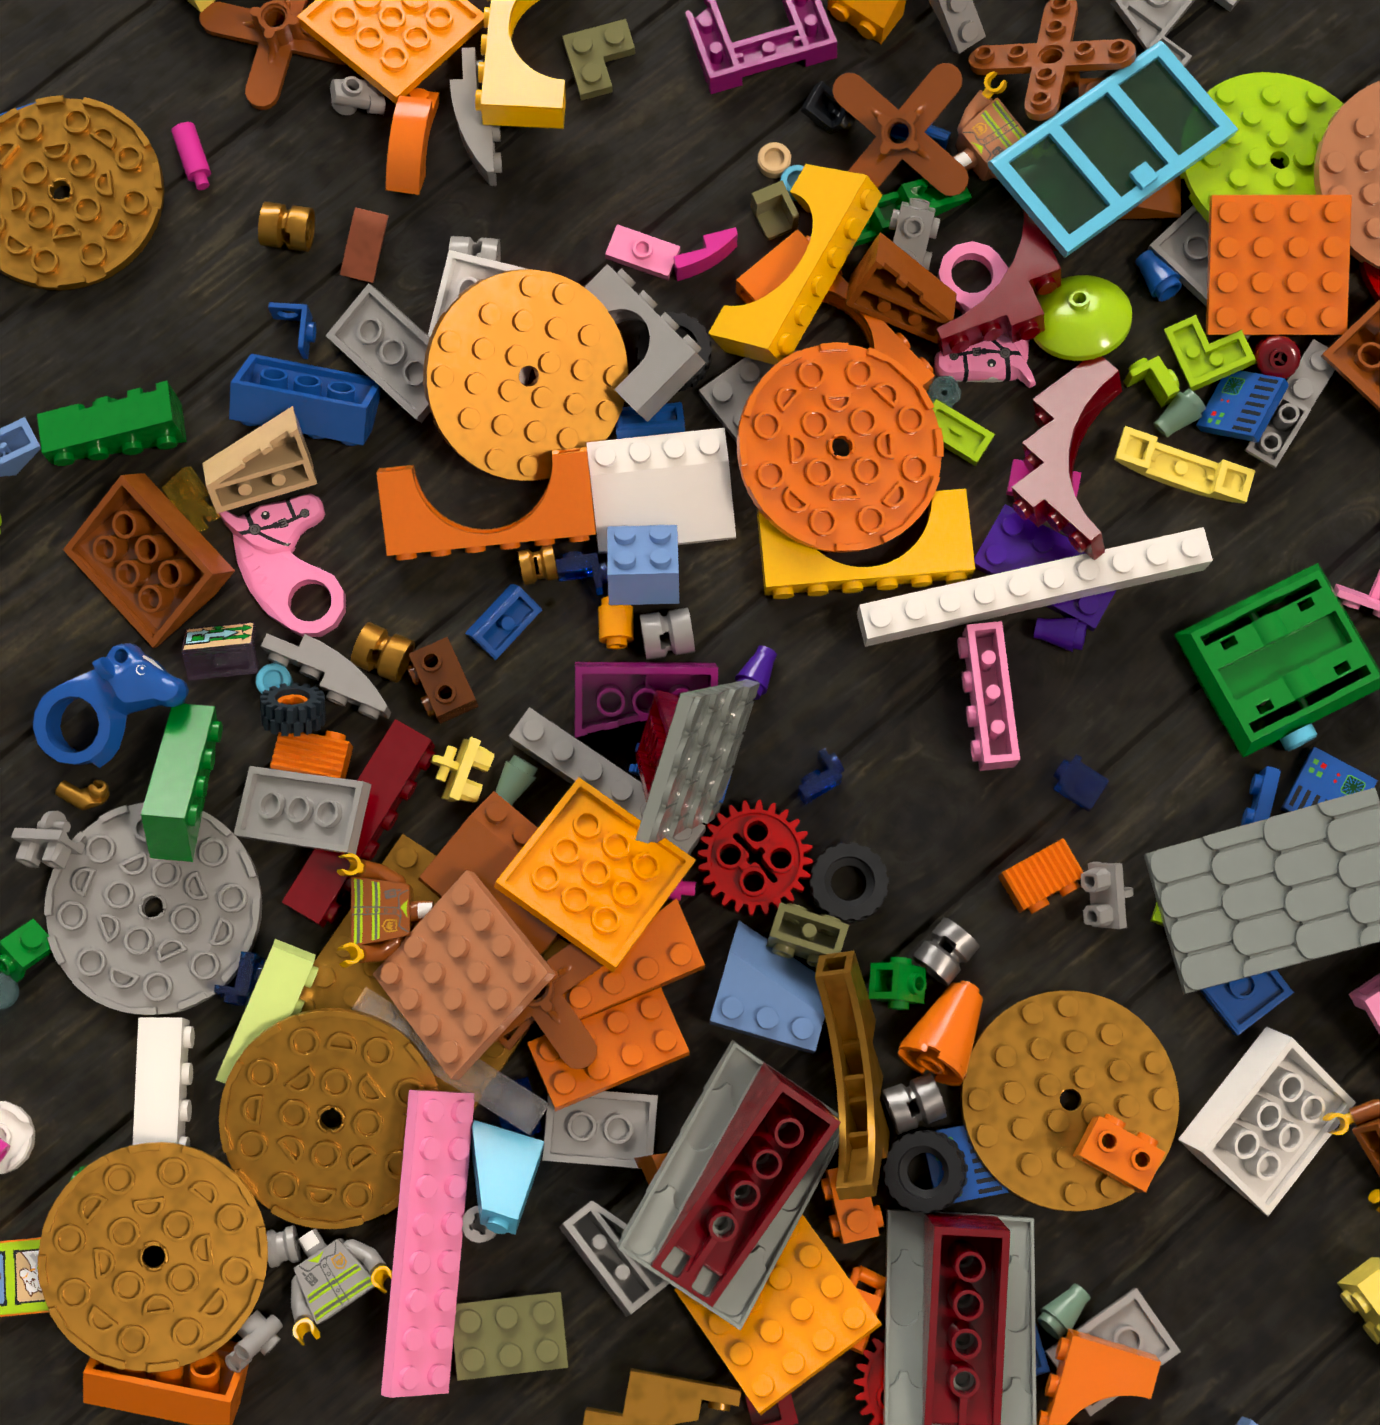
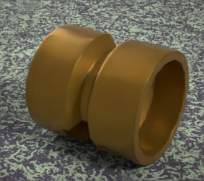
[258,202,315,252]
[351,622,415,683]

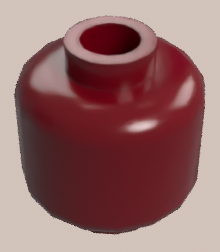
[1253,335,1301,379]

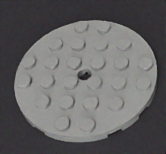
[44,803,262,1016]

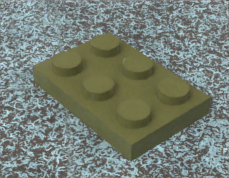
[453,1291,569,1381]

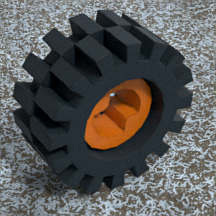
[260,683,326,737]

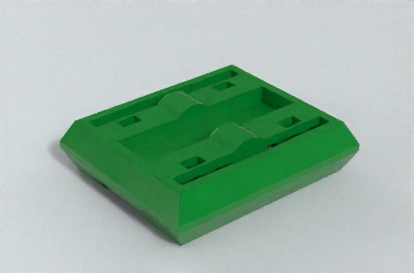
[1174,563,1380,758]

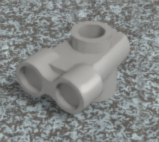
[330,76,386,115]
[225,1310,283,1373]

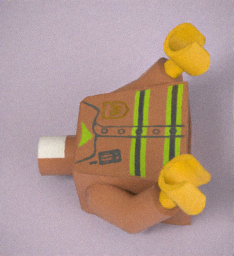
[953,71,1057,181]

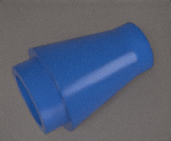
[1135,250,1182,301]

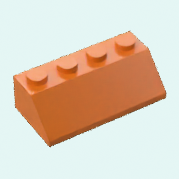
[83,1341,249,1425]

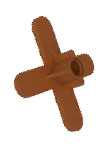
[199,0,347,110]
[969,0,1136,121]
[832,63,969,196]
[492,943,603,1069]

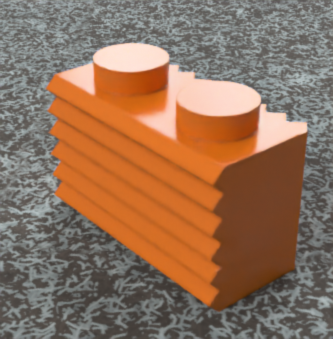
[270,731,353,779]
[998,838,1083,915]

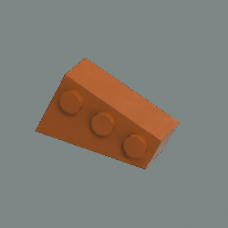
[846,232,957,344]

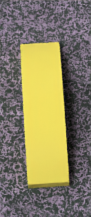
[1114,426,1255,504]

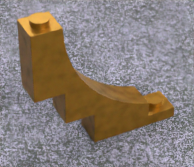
[583,1368,741,1425]

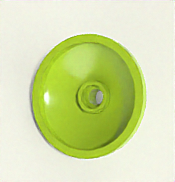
[1033,275,1132,361]

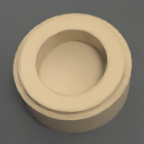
[757,142,791,178]

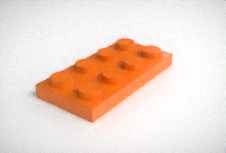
[527,987,690,1112]

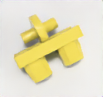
[431,737,494,803]

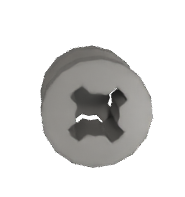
[462,1206,497,1243]
[266,1225,302,1268]

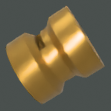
[518,545,558,585]

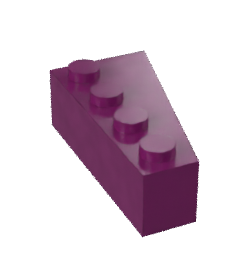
[574,662,718,738]

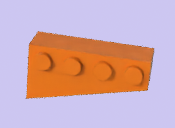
[563,898,705,1020]

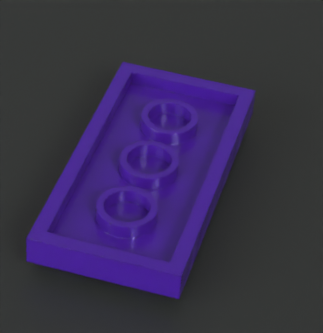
[974,504,1116,632]

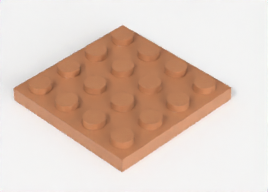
[373,870,556,1080]

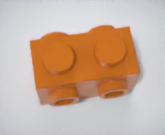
[1073,1113,1166,1193]
[821,1168,884,1244]

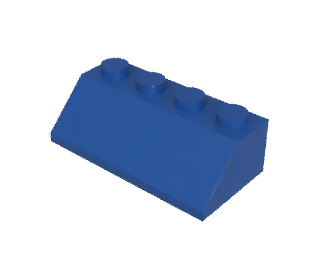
[229,354,382,446]

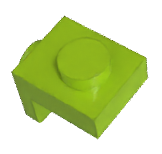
[1124,356,1180,407]

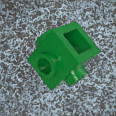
[868,957,926,1010]

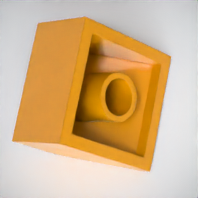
[827,0,906,44]

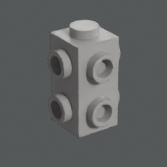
[889,198,940,270]

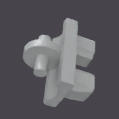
[11,811,85,869]
[1081,862,1134,929]

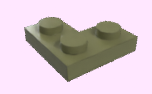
[562,19,635,101]

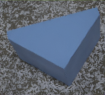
[0,417,41,477]

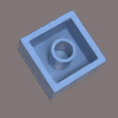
[607,525,679,605]

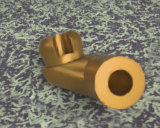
[55,780,110,810]

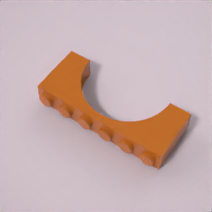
[736,229,935,391]
[376,447,596,560]
[1036,1329,1161,1425]

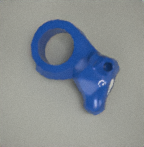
[33,643,189,768]

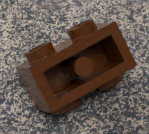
[407,637,479,724]

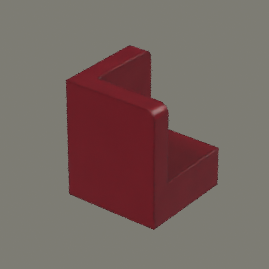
[745,1393,798,1425]

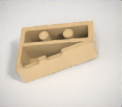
[202,406,317,513]

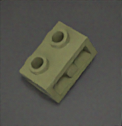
[766,903,849,968]

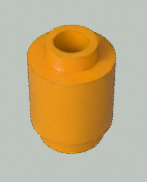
[598,596,634,649]

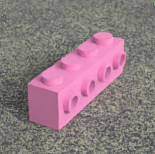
[957,621,1020,771]

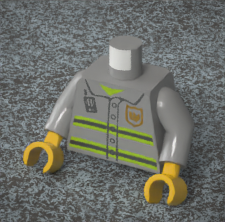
[291,1228,392,1346]

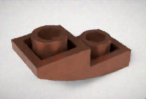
[340,208,389,283]

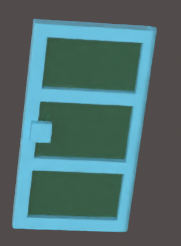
[988,41,1238,258]

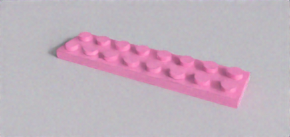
[381,1090,475,1398]

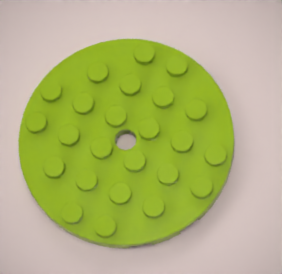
[1178,72,1343,223]

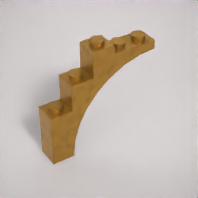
[815,951,890,1200]

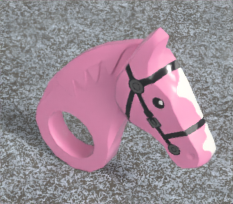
[934,241,1036,388]
[218,493,346,637]

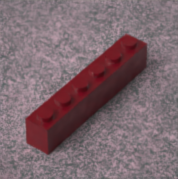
[282,719,436,928]

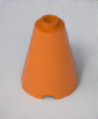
[898,980,983,1086]

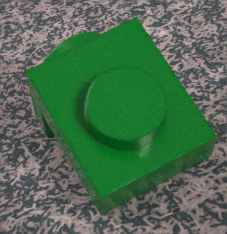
[0,919,52,982]

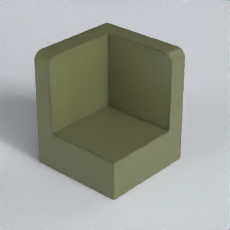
[751,180,799,240]

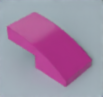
[674,227,738,281]

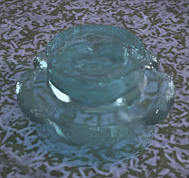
[928,376,961,408]

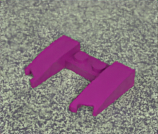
[685,0,837,94]

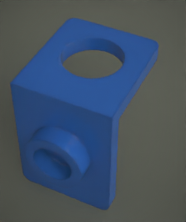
[268,302,316,359]

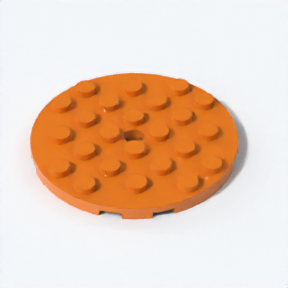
[737,342,944,553]

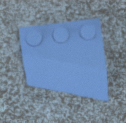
[709,920,825,1054]

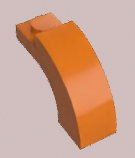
[386,88,439,195]

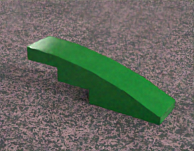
[853,178,972,247]

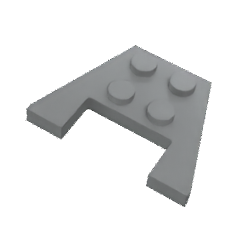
[1111,0,1240,84]

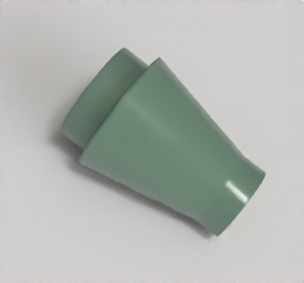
[1153,388,1206,438]
[495,754,538,806]
[1037,1283,1091,1340]

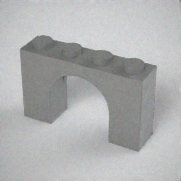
[584,264,706,422]

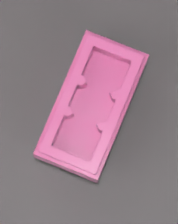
[605,224,680,281]

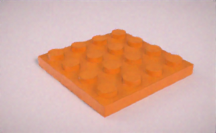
[1206,195,1352,335]

